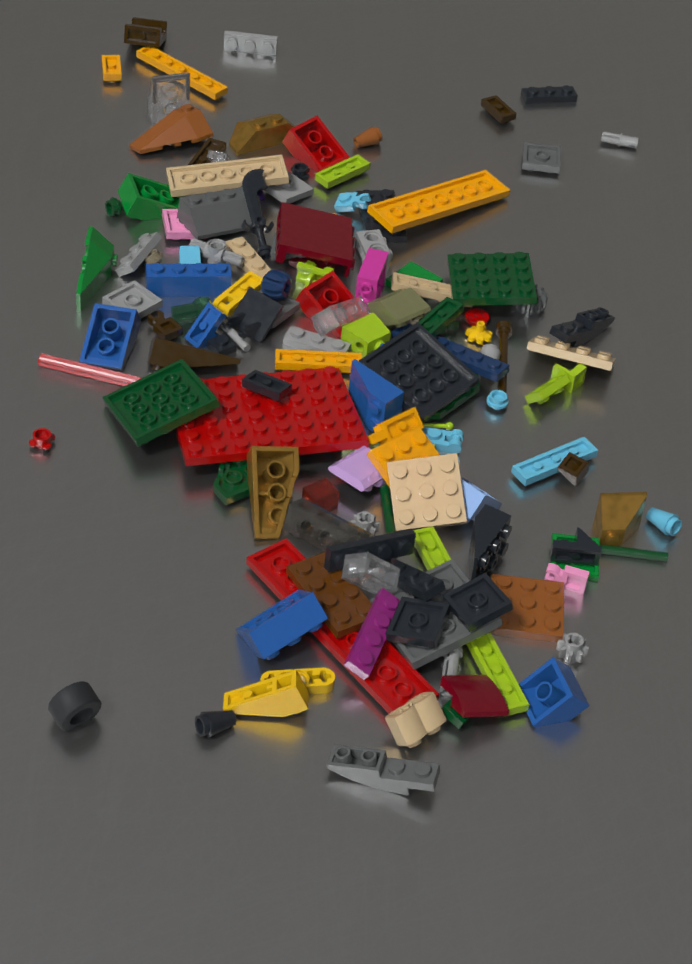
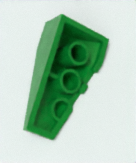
[76,226,118,311]

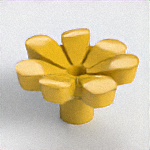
[465,321,492,345]

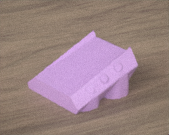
[328,446,386,492]

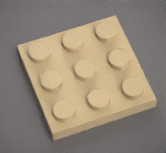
[387,453,467,532]

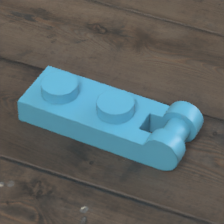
[422,427,464,454]

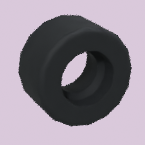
[48,681,102,731]

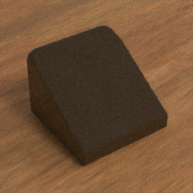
[557,452,589,486]

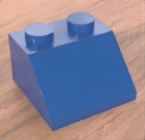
[519,657,590,728]

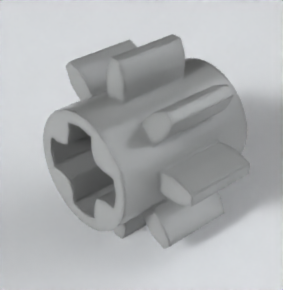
[349,511,380,540]
[556,633,589,664]

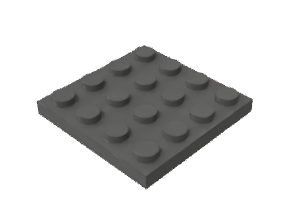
[369,559,503,670]

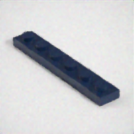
[392,323,509,382]

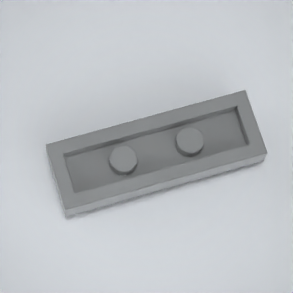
[224,30,278,56]
[115,232,162,277]
[283,326,351,352]

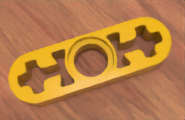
[260,667,335,695]

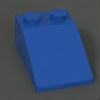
[79,303,141,370]
[349,359,404,433]

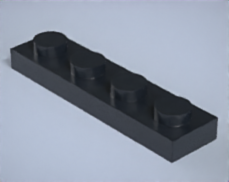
[324,529,416,572]
[369,558,446,601]

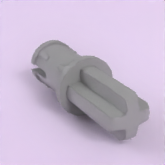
[601,132,639,150]

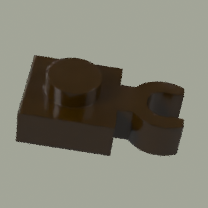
[148,310,183,341]

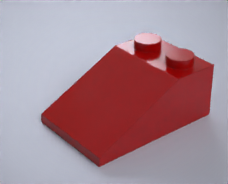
[282,115,350,172]
[295,271,368,340]

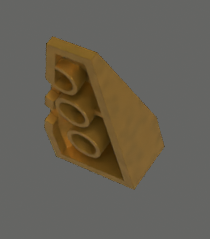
[247,446,299,540]

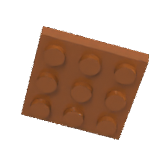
[491,574,564,643]

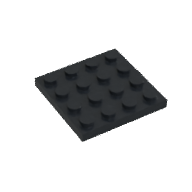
[359,322,480,423]

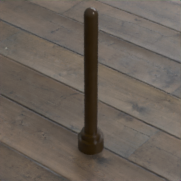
[496,320,513,393]

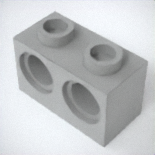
[355,229,393,270]

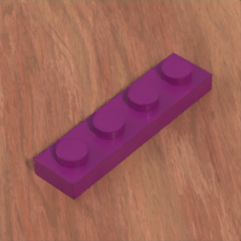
[344,588,400,680]

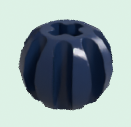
[261,269,292,301]

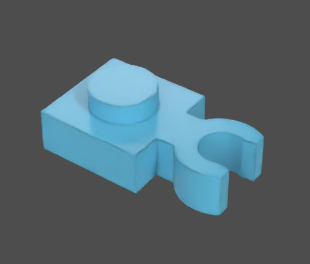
[334,192,371,212]

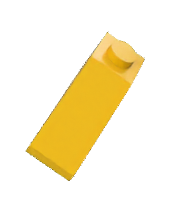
[223,670,309,717]

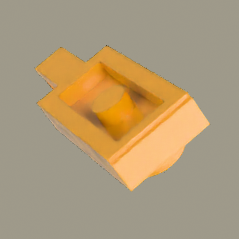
[367,407,424,445]

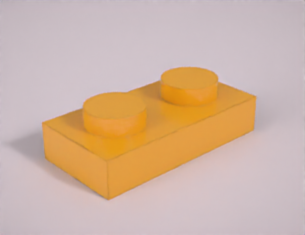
[102,55,122,82]

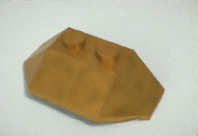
[229,114,295,155]

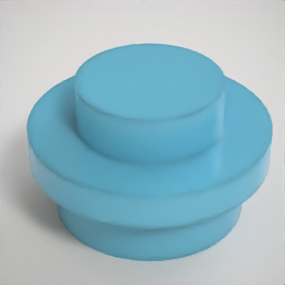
[486,390,509,410]

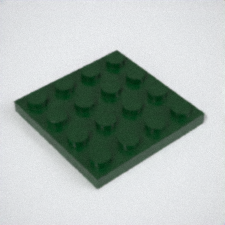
[447,252,537,306]
[102,359,220,446]

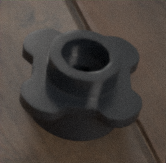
[291,163,310,180]

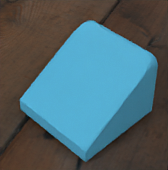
[179,246,201,264]

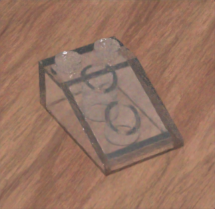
[147,72,190,127]

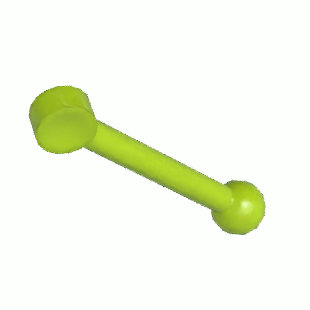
[423,422,454,431]

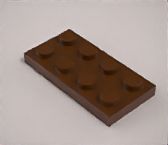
[286,551,372,639]

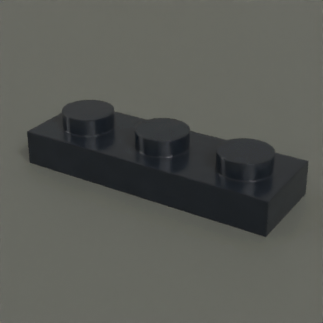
[521,85,578,104]

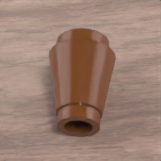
[353,127,383,148]

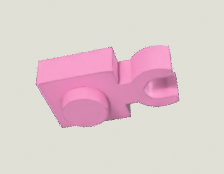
[544,563,589,595]

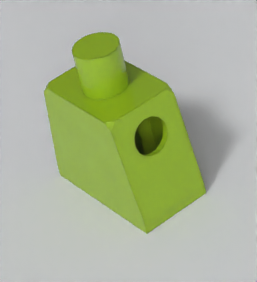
[341,313,391,357]

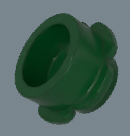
[105,197,123,217]

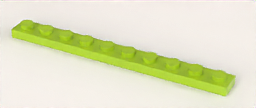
[413,526,529,717]

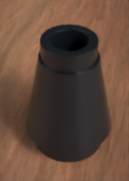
[195,710,236,738]

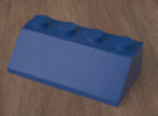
[145,263,232,297]

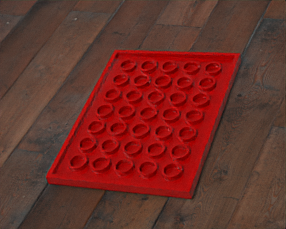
[175,366,369,466]

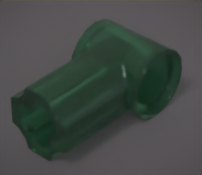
[170,297,212,325]

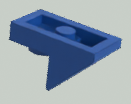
[184,302,227,349]

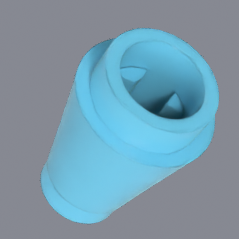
[646,507,682,536]

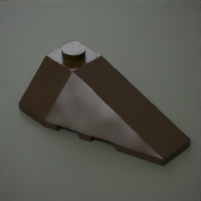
[147,337,241,371]

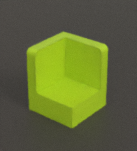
[551,363,587,393]

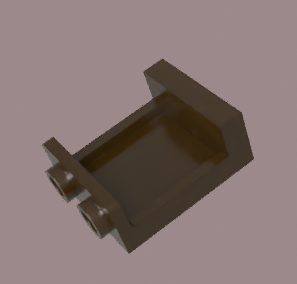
[124,17,167,47]

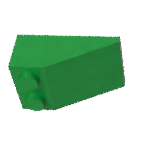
[118,173,181,221]

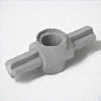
[189,238,245,267]

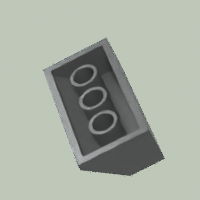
[177,186,266,239]

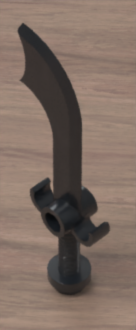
[241,169,274,260]

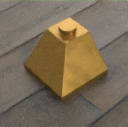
[592,492,647,546]

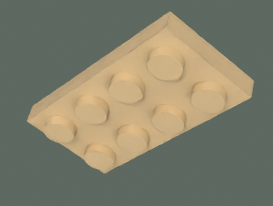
[527,335,616,371]

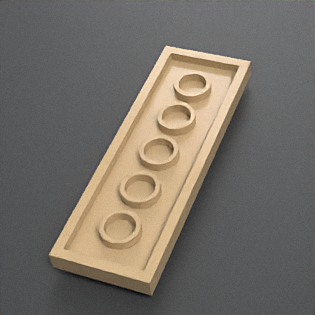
[166,155,289,197]

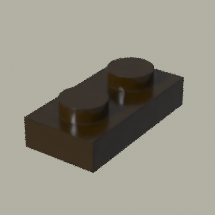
[481,95,517,123]

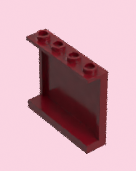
[275,202,356,277]

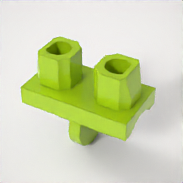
[296,260,334,287]

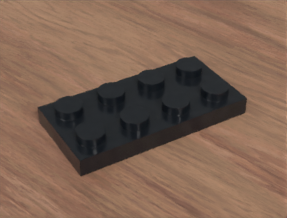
[356,189,407,243]

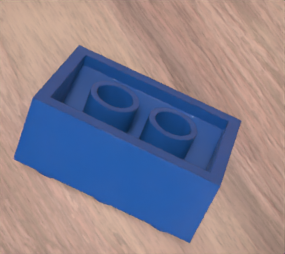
[236,589,328,660]

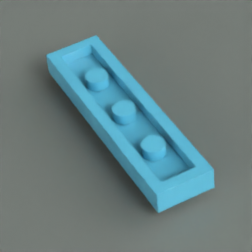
[511,437,598,486]

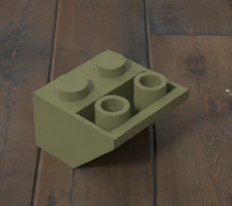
[367,288,431,328]

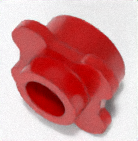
[29,428,55,450]

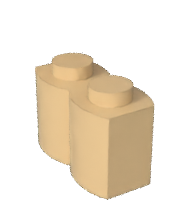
[385,692,447,748]

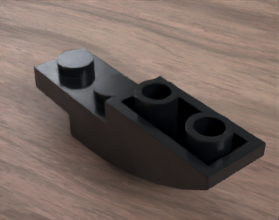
[549,307,615,348]

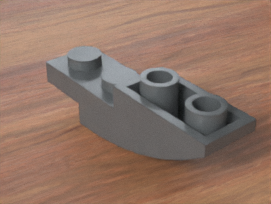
[327,744,440,795]

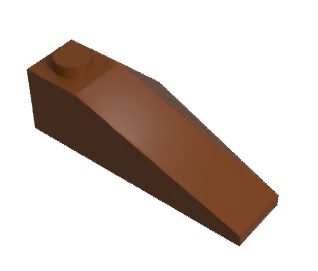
[129,104,214,154]

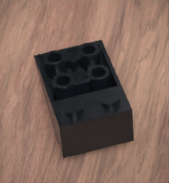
[469,504,512,581]

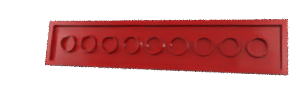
[246,538,439,713]

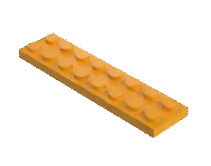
[367,170,511,233]

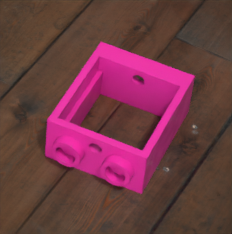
[355,248,389,313]

